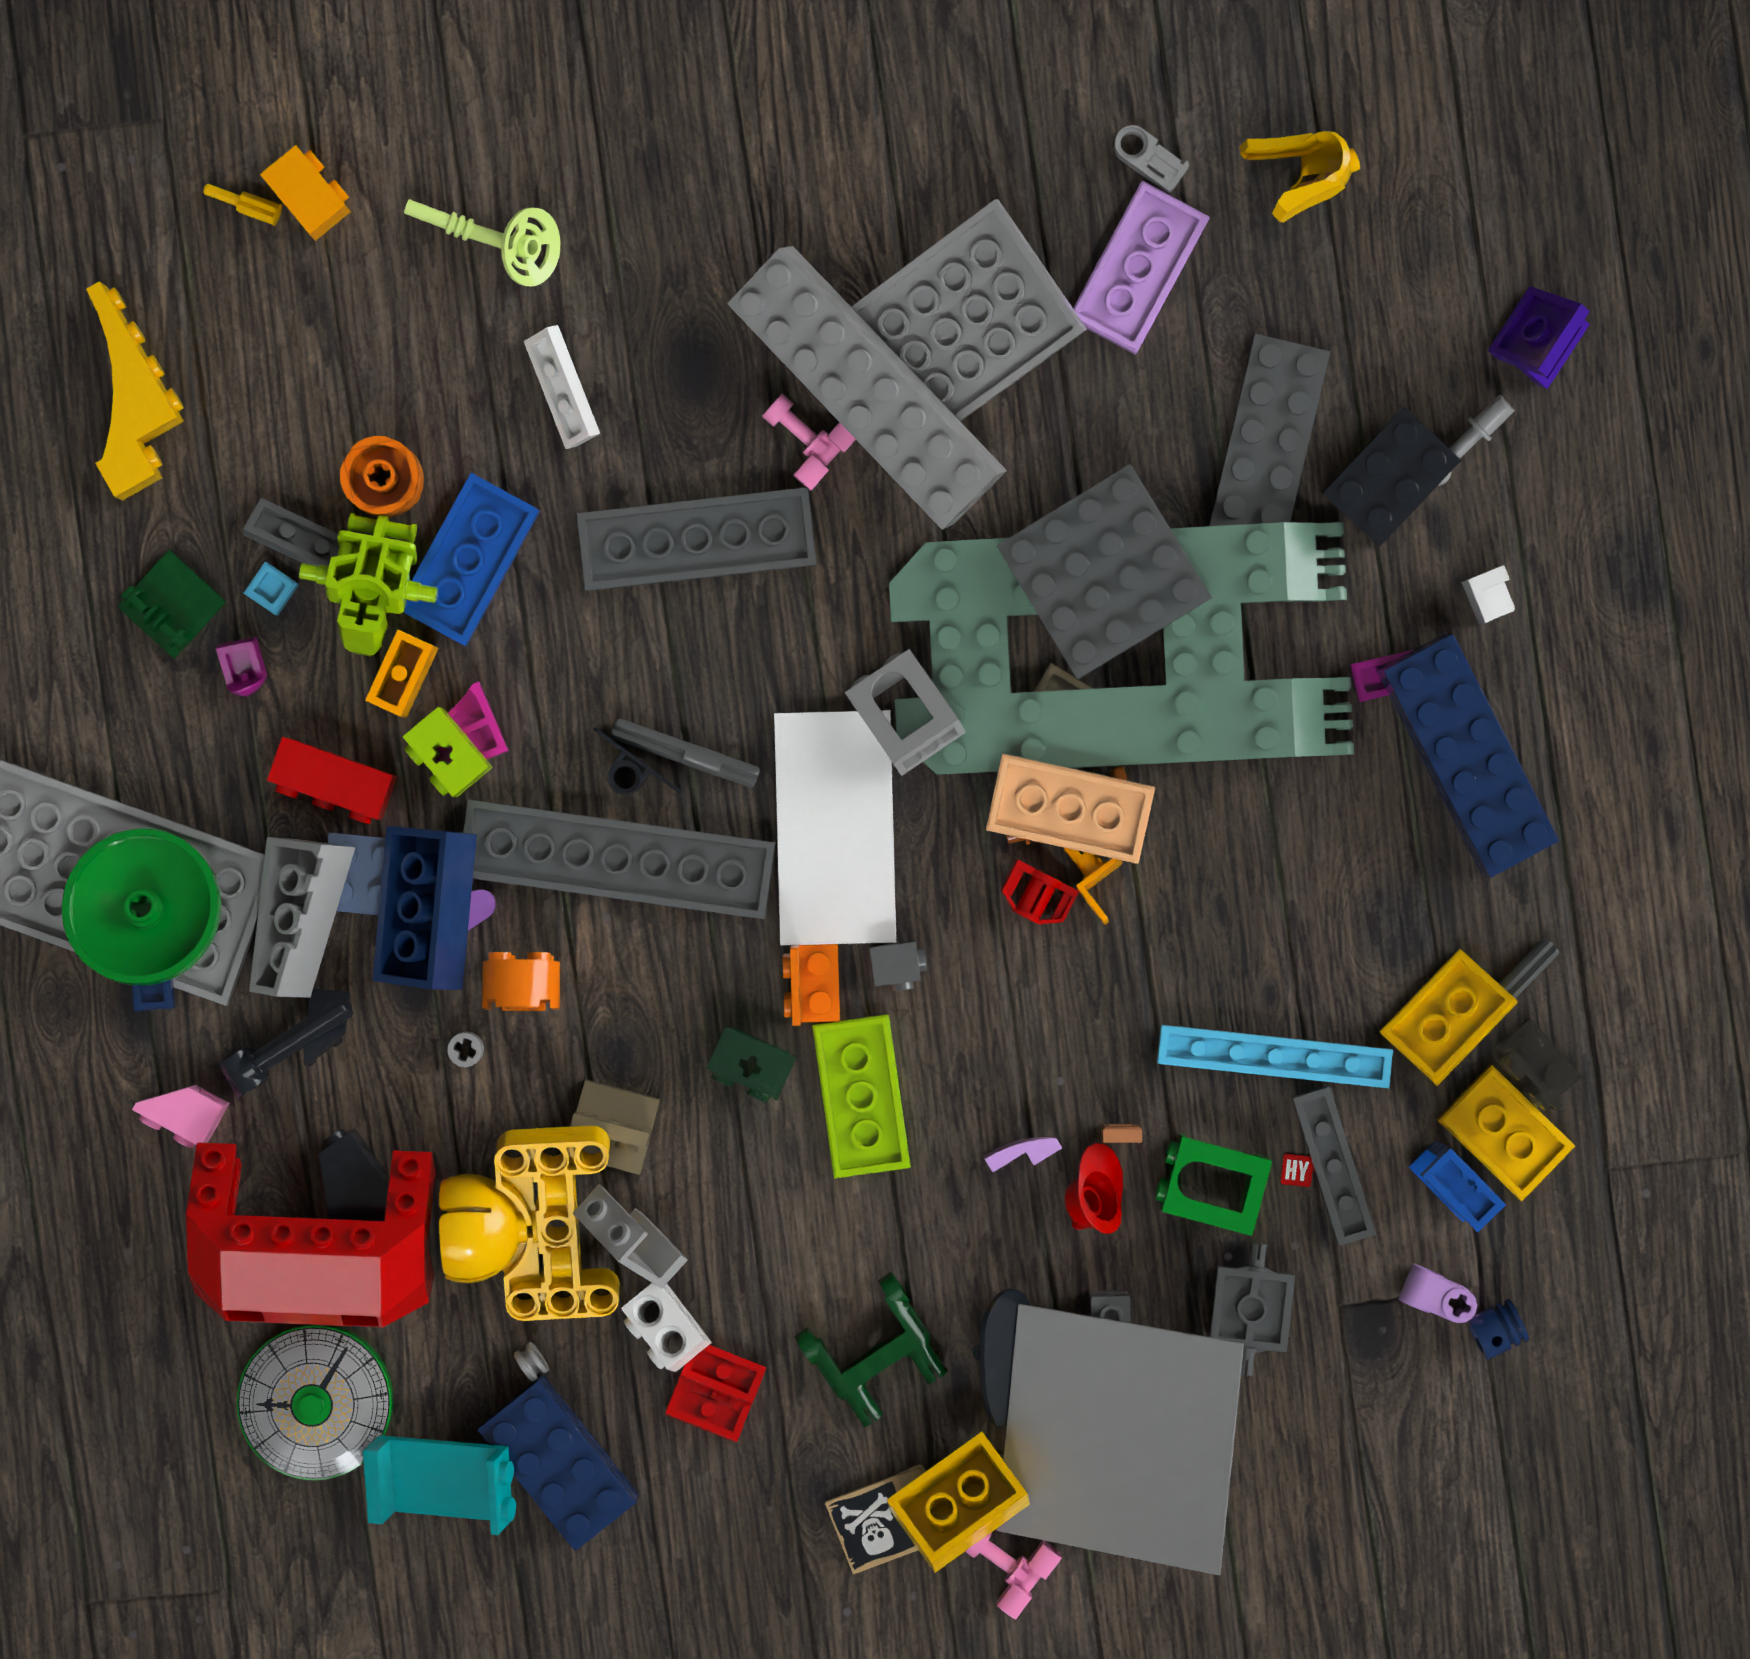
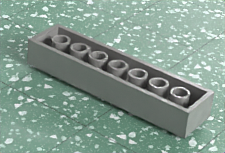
[727,246,1007,530]

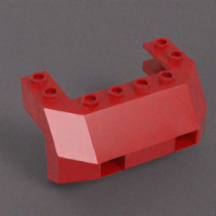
[186,1142,436,1327]

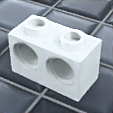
[621,1283,712,1372]

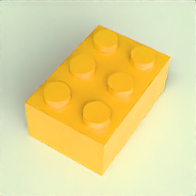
[887,1432,1030,1573]

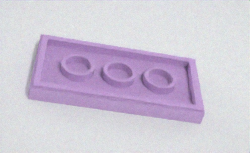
[1073,181,1210,355]

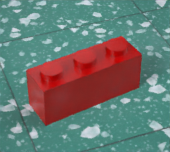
[267,737,398,824]

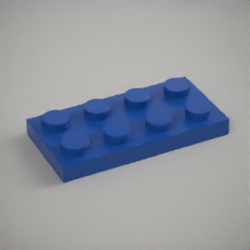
[403,473,540,646]

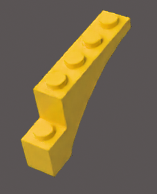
[86,281,184,501]

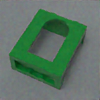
[1155,1133,1272,1236]

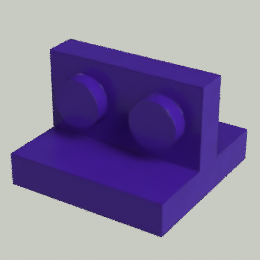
[1487,286,1590,389]

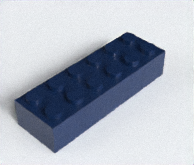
[1376,633,1559,878]

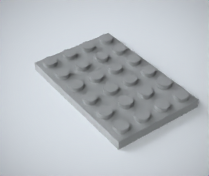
[852,199,1087,421]

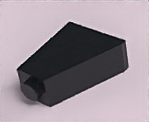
[318,1128,390,1221]

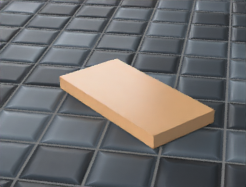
[986,753,1155,864]

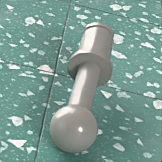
[1438,395,1515,486]

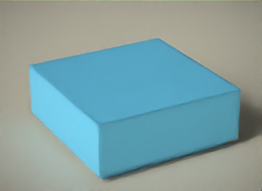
[244,561,299,616]

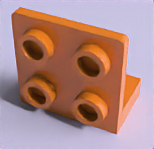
[783,944,840,1026]

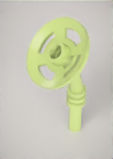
[404,199,561,286]

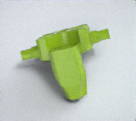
[299,513,438,656]

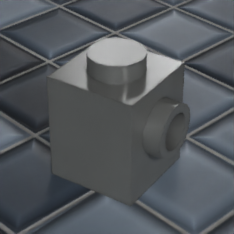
[869,941,927,991]

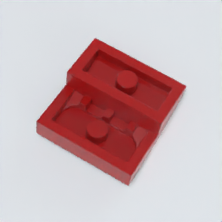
[664,1345,766,1443]

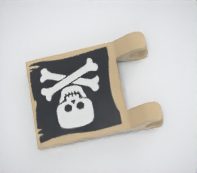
[825,1464,926,1575]

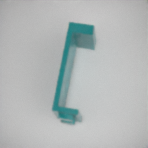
[363,1435,516,1535]

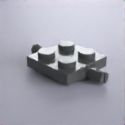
[1209,1242,1295,1376]

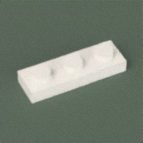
[524,325,600,449]

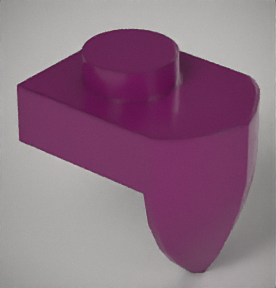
[216,637,267,697]

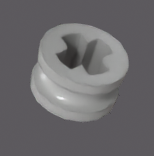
[447,1031,484,1067]
[514,1342,549,1382]

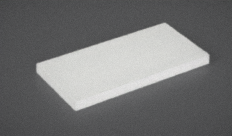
[774,710,896,945]

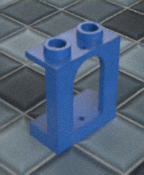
[1408,1140,1506,1232]

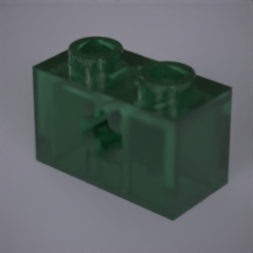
[706,1024,797,1103]

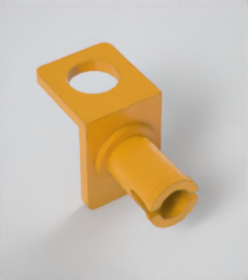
[1064,848,1123,925]

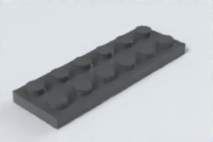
[1209,334,1331,526]
[576,487,817,592]

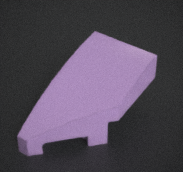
[983,1137,1062,1172]

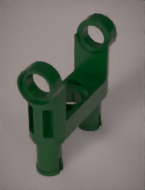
[794,1272,948,1428]

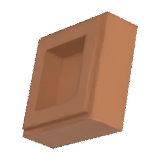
[1101,1124,1142,1143]

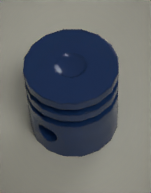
[1467,1298,1529,1360]

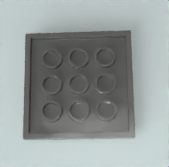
[997,464,1212,680]

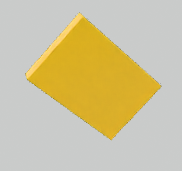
[1379,949,1518,1086]
[1437,1065,1575,1201]

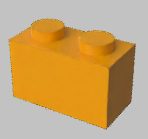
[260,145,351,241]
[365,630,439,718]

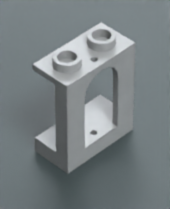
[845,649,966,776]

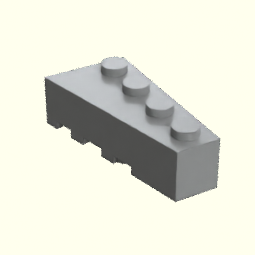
[249,837,355,998]

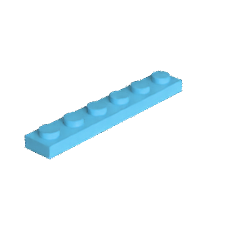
[1157,1024,1393,1088]

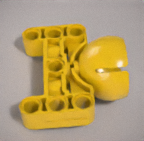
[439,1126,620,1321]

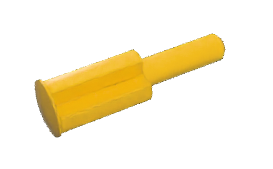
[203,184,282,226]

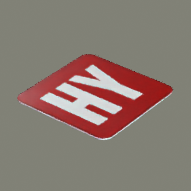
[1280,1154,1313,1187]

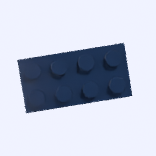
[372,826,477,990]
[478,1374,639,1551]

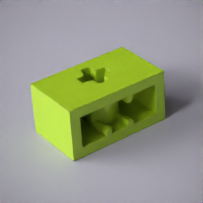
[402,706,493,797]

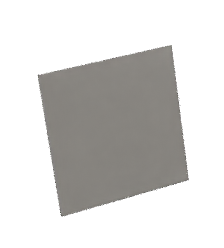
[997,1304,1244,1576]

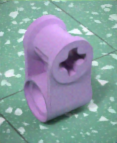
[1398,1263,1477,1323]

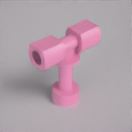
[762,393,856,491]
[965,1532,1062,1620]

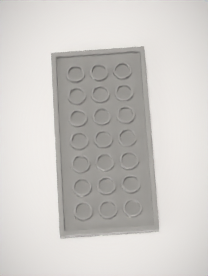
[0,759,265,1006]

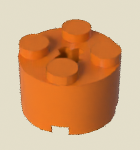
[340,436,424,518]
[482,952,560,1011]

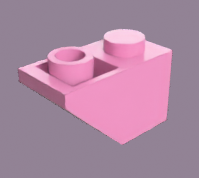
[132,1085,230,1149]

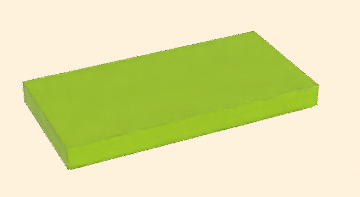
[812,1014,911,1179]

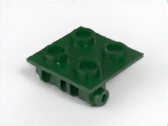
[117,550,226,659]

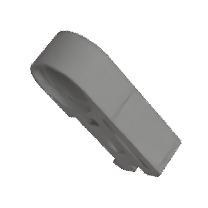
[1114,125,1189,193]

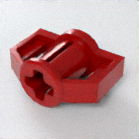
[1000,859,1079,925]

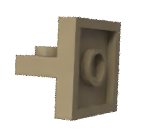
[570,1080,660,1175]

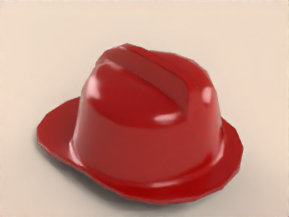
[1064,1143,1123,1234]

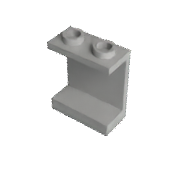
[573,1184,688,1289]

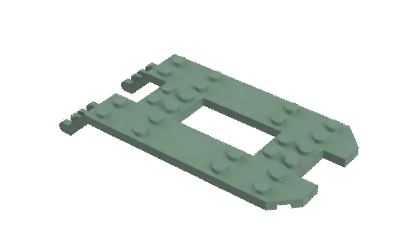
[889,522,1355,775]

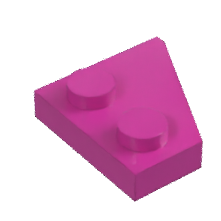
[437,682,509,764]

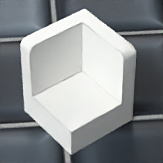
[1461,565,1515,625]

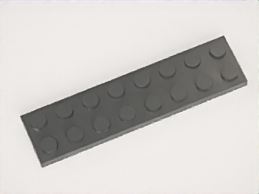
[463,800,776,919]

